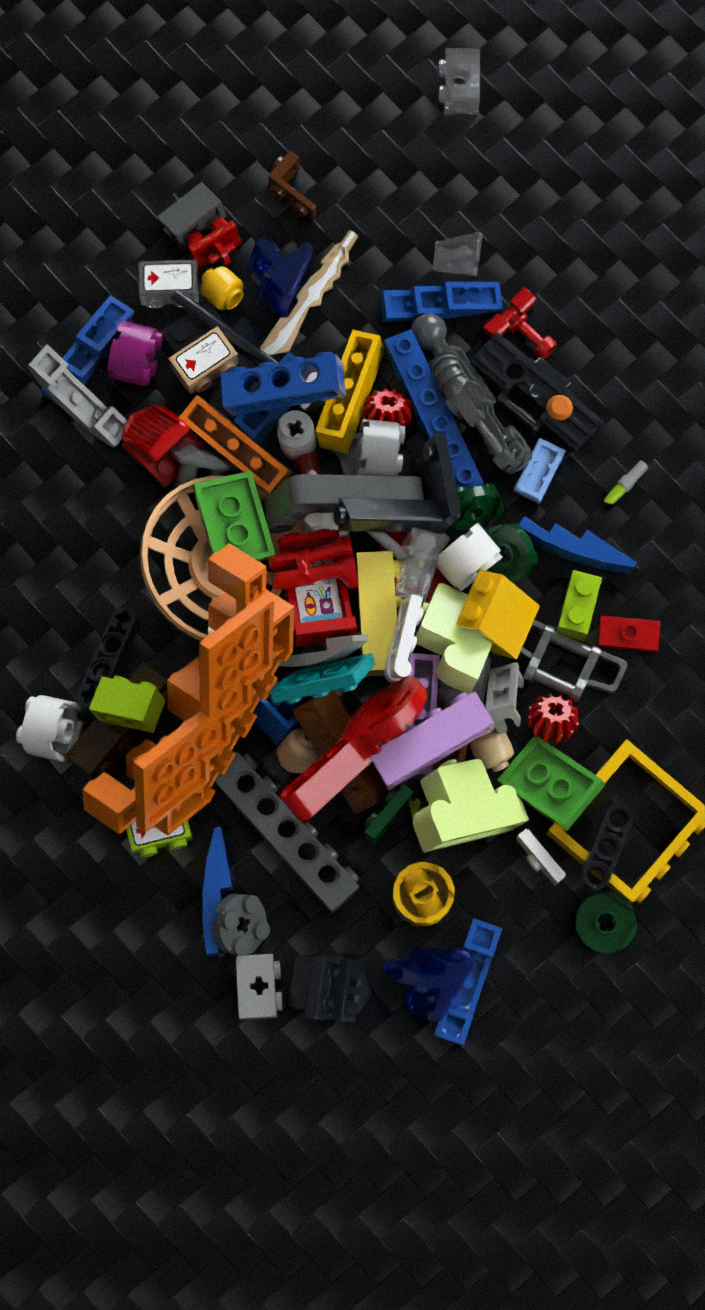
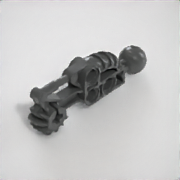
[411,313,532,474]

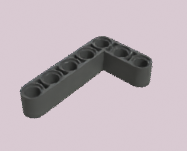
[263,474,425,534]

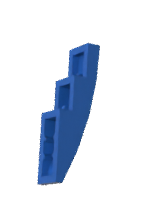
[380,282,503,322]
[41,295,134,408]
[519,516,637,574]
[203,827,233,957]

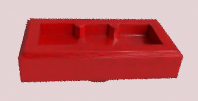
[597,615,660,653]

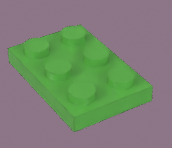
[193,471,276,562]
[497,737,605,831]

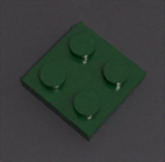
[363,784,414,846]

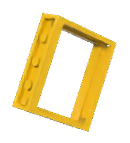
[546,739,705,904]

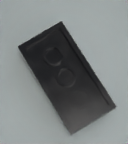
[160,301,260,422]

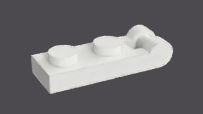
[384,594,423,683]

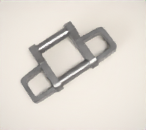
[520,620,627,703]

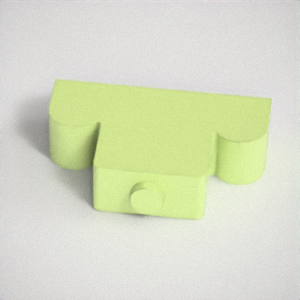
[415,583,492,695]
[413,759,529,853]

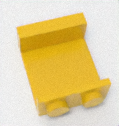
[456,570,540,660]

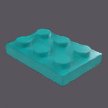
[270,653,375,704]

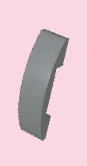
[27,344,127,448]
[279,635,368,667]

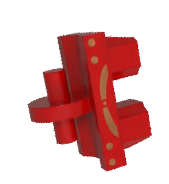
[187,217,242,269]

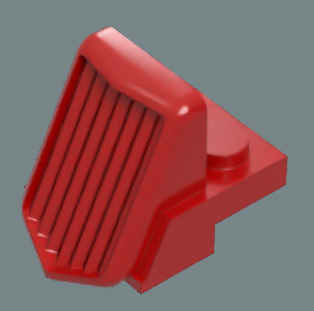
[121,405,207,488]

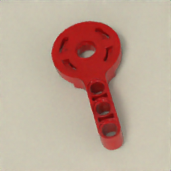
[280,677,428,822]

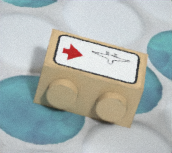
[169,326,239,395]

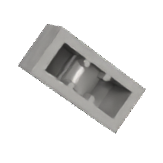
[236,954,283,1020]

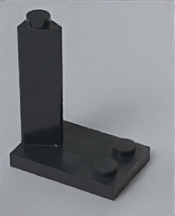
[334,433,461,540]

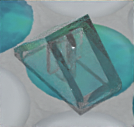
[433,232,483,276]

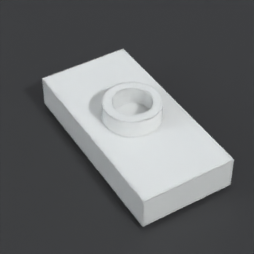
[516,829,565,886]

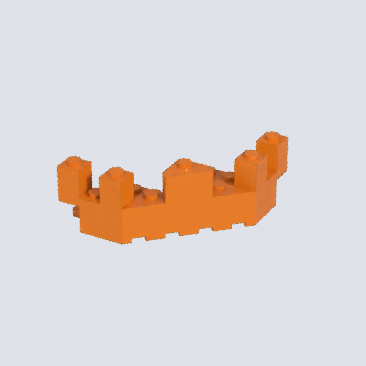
[83,544,294,836]

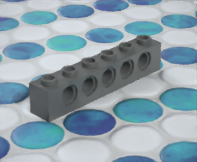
[214,751,360,914]

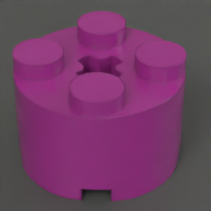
[108,321,163,386]

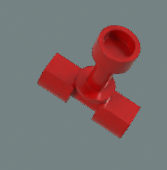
[483,287,557,360]

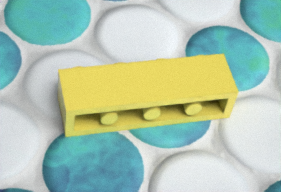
[356,551,402,676]

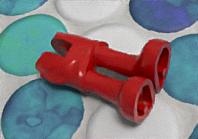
[268,534,359,590]

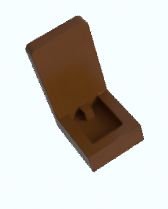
[268,151,316,220]

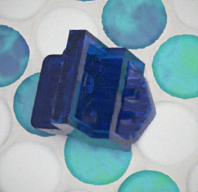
[247,236,313,318]
[383,947,473,1022]

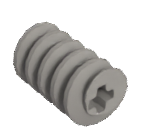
[277,410,317,461]

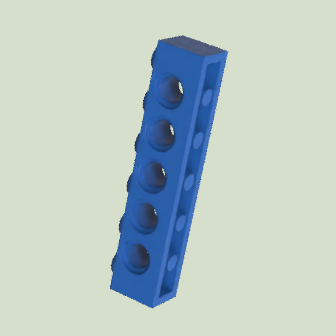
[383,329,484,488]

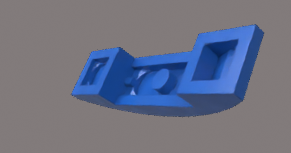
[434,918,502,1046]

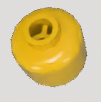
[200,266,244,310]

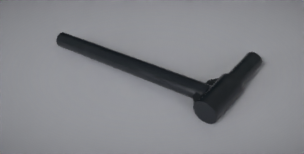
[170,289,279,364]

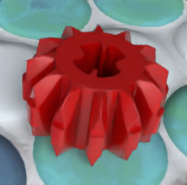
[363,388,413,428]
[527,692,579,744]

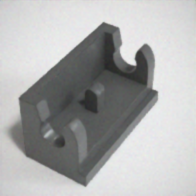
[157,182,226,251]

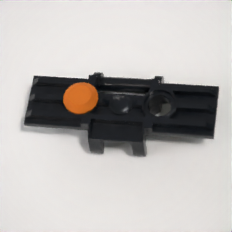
[470,332,604,452]

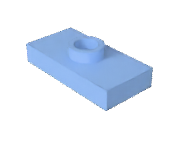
[513,438,566,504]

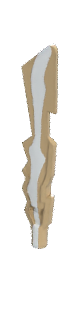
[260,230,358,355]

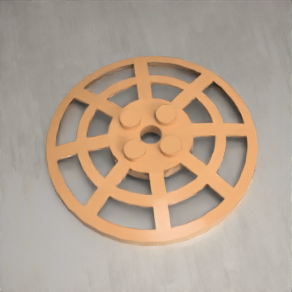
[140,476,307,641]

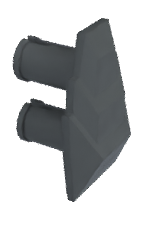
[168,444,240,488]

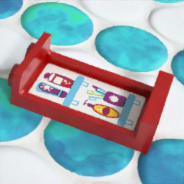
[279,529,357,647]

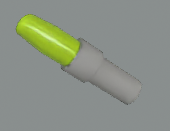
[604,460,648,504]

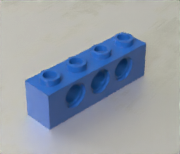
[220,352,346,416]

